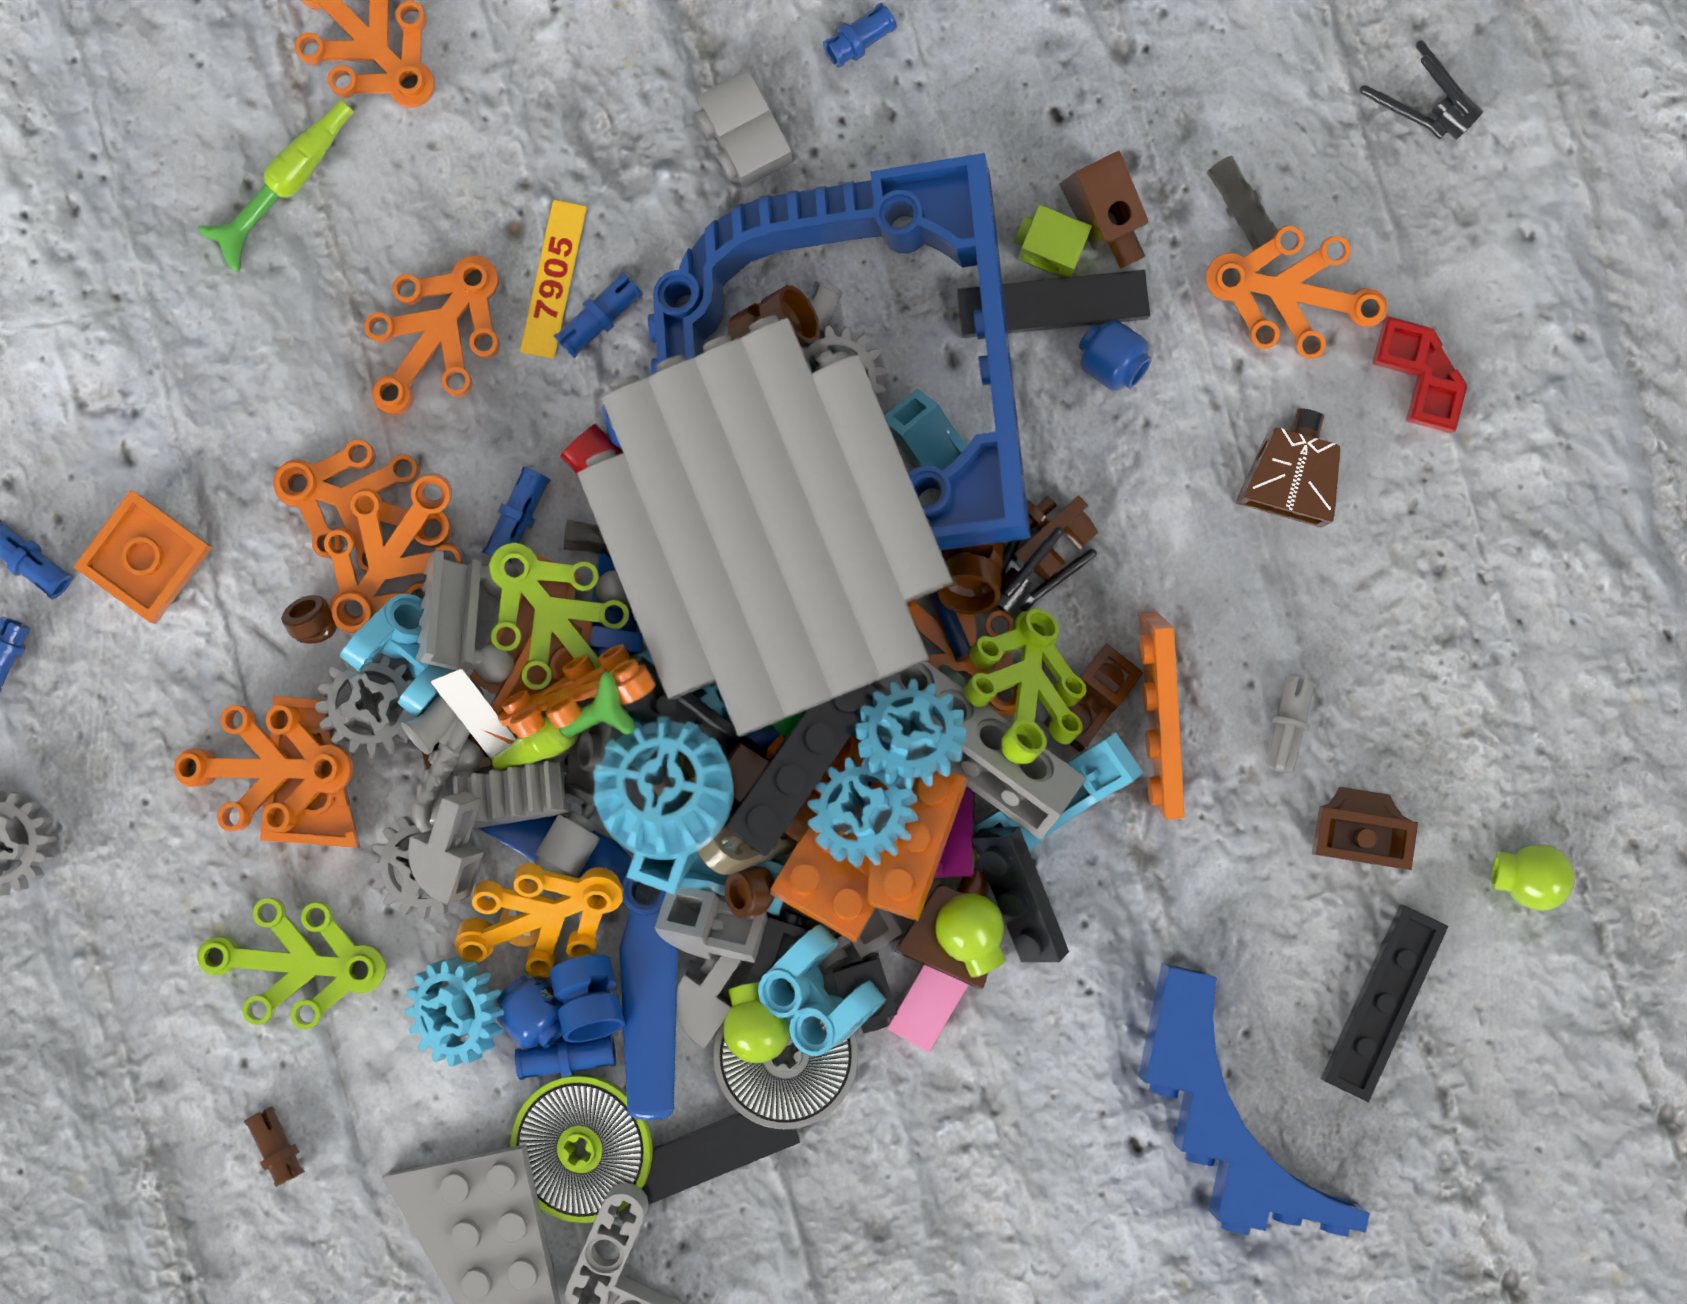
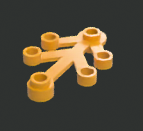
[455,863,623,978]

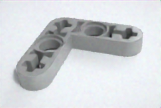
[565,1183,685,1304]

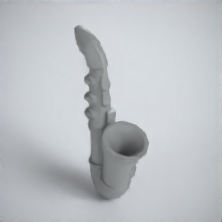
[401,680,484,833]

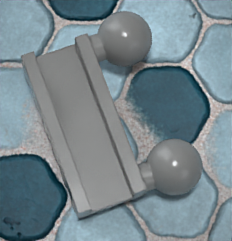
[415,550,519,683]
[452,738,573,829]

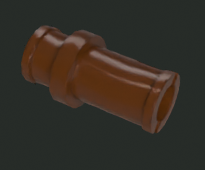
[244,1106,305,1187]

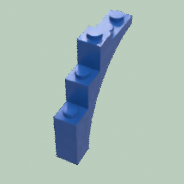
[1138,963,1370,1237]

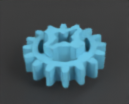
[856,679,966,789]
[808,757,918,867]
[405,957,504,1067]

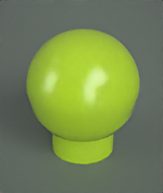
[1491,844,1575,911]
[936,893,1006,977]
[724,982,790,1063]

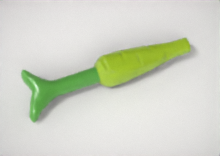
[198,99,354,272]
[492,671,635,771]

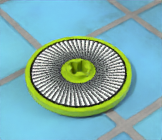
[510,1075,653,1223]

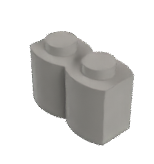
[695,70,793,188]

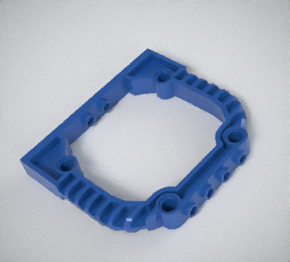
[648,153,1031,550]

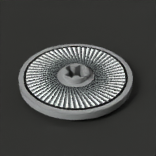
[713,982,859,1129]

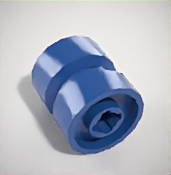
[549,954,625,1043]

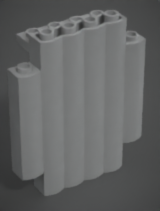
[577,315,953,736]

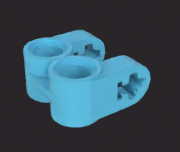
[340,593,457,717]
[758,924,886,1056]

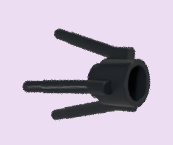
[1359,40,1483,140]
[996,527,1097,617]

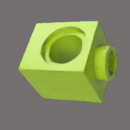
[1014,205,1092,278]

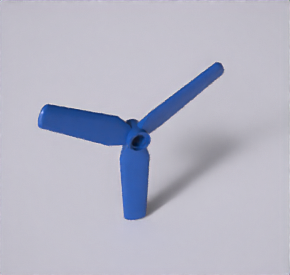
[451,794,736,1121]

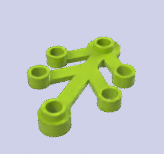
[490,543,629,698]
[964,608,1086,764]
[197,897,387,1029]

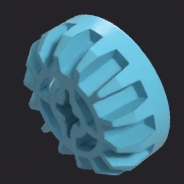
[593,717,734,859]

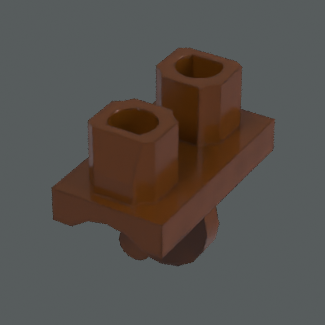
[1012,495,1099,581]

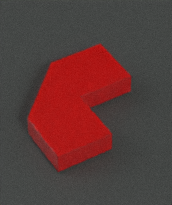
[1372,316,1467,434]

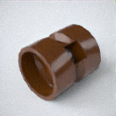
[728,285,820,349]
[937,542,1004,615]

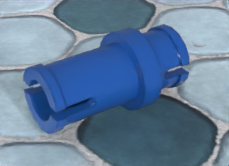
[823,3,897,68]
[0,616,31,693]

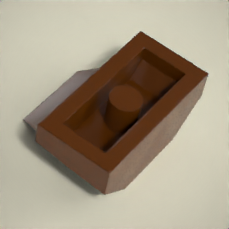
[1312,787,1418,870]

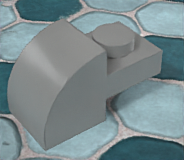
[408,791,484,905]
[655,888,768,963]
[676,954,742,1049]

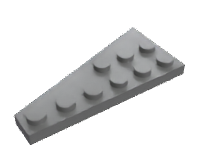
[382,1144,561,1304]

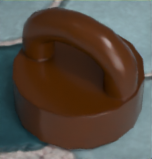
[281,595,337,644]
[725,867,774,918]

